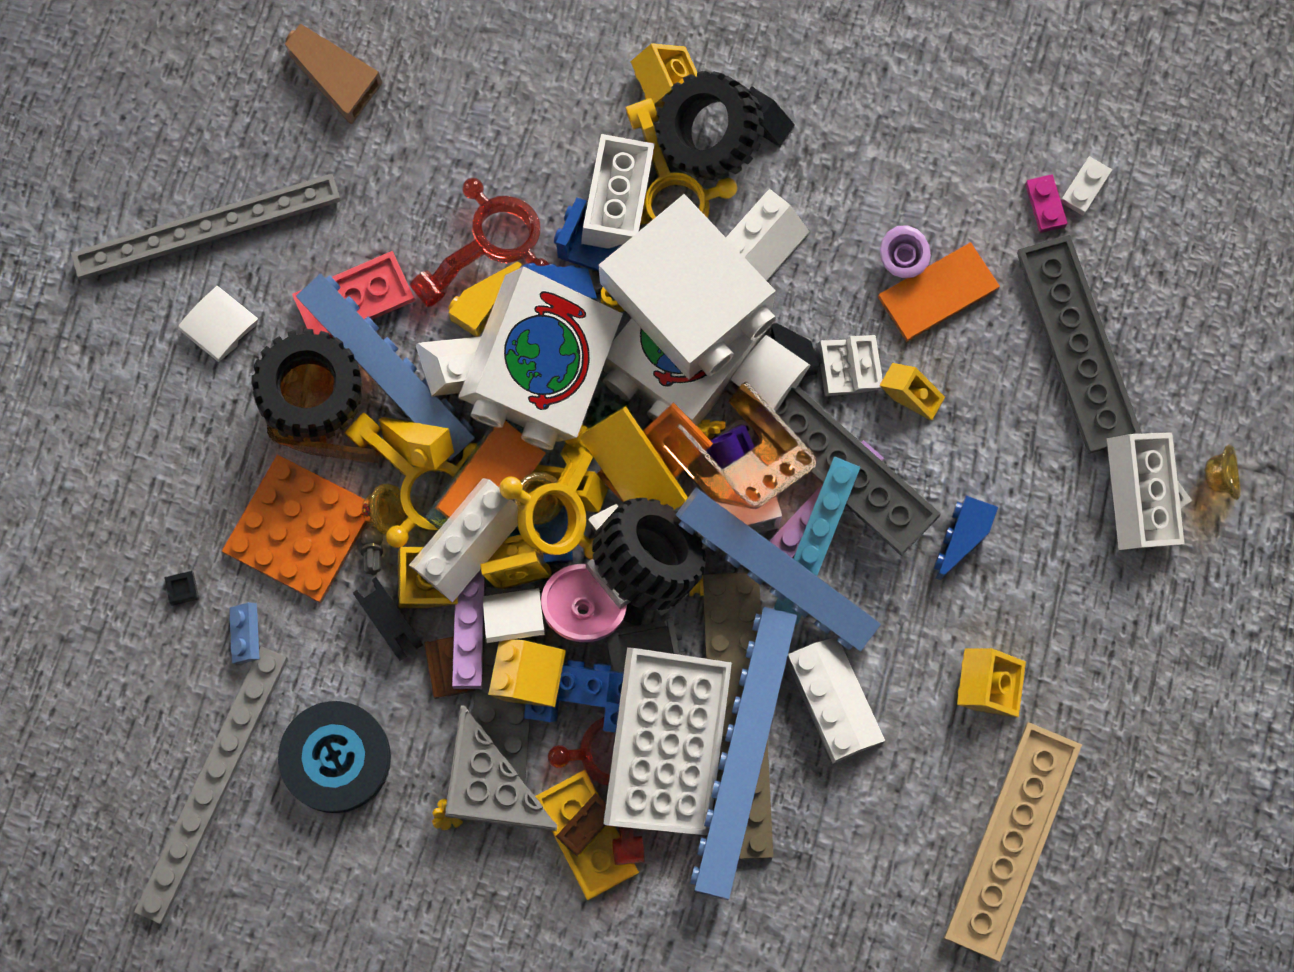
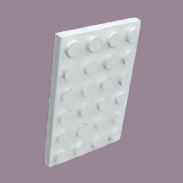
[603,647,732,835]

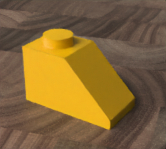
[879,363,945,420]

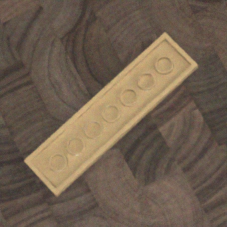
[943,722,1082,962]

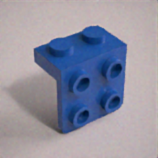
[554,197,621,272]

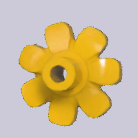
[697,419,726,440]
[432,799,463,830]

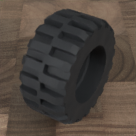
[655,71,764,180]
[251,329,362,442]
[592,498,706,611]

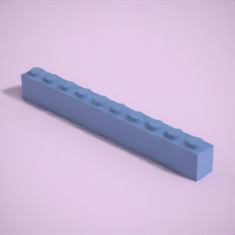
[690,607,797,900]

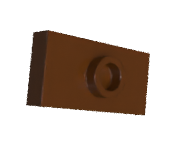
[556,793,606,857]

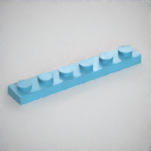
[774,456,860,625]

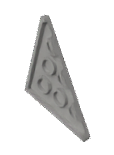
[445,705,557,831]

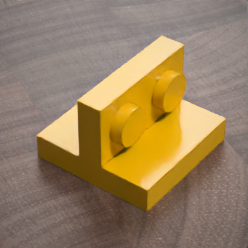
[480,531,552,589]

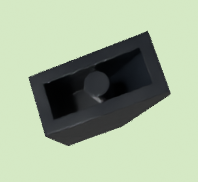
[749,86,795,147]
[770,323,822,378]

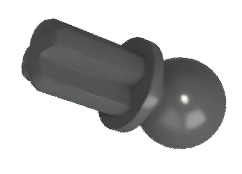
[360,527,383,576]

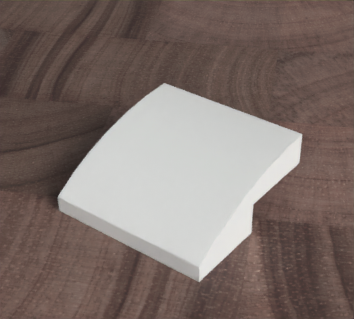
[178,286,258,362]
[730,335,811,411]
[817,335,883,396]
[483,588,545,643]

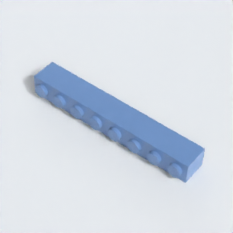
[296,273,475,461]
[676,488,881,652]

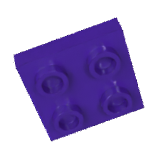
[697,424,767,499]

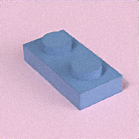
[229,602,260,664]

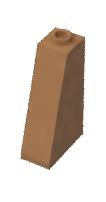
[285,24,382,124]

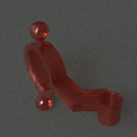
[410,178,549,307]
[547,717,645,865]

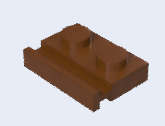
[424,636,475,699]

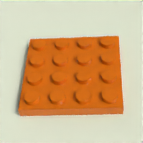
[222,454,376,603]

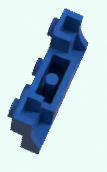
[524,660,624,733]

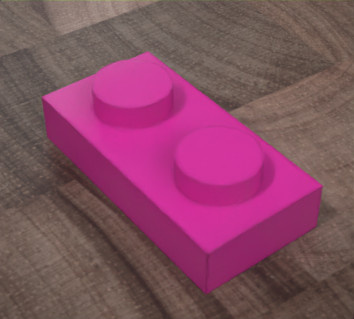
[1025,174,1068,233]

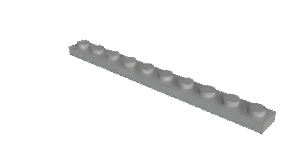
[71,174,341,281]
[134,646,288,924]

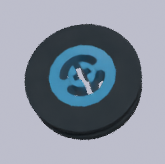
[278,701,391,813]

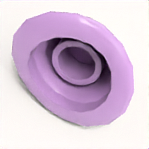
[880,225,931,278]

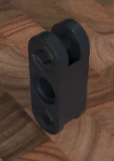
[353,577,423,661]

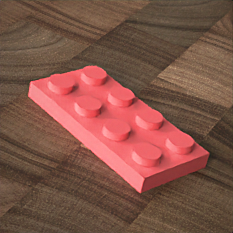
[292,251,415,338]

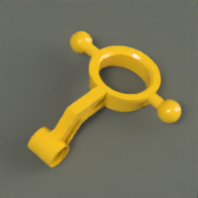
[625,98,737,225]
[344,412,481,548]
[499,423,594,560]

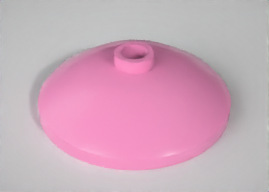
[541,564,627,642]

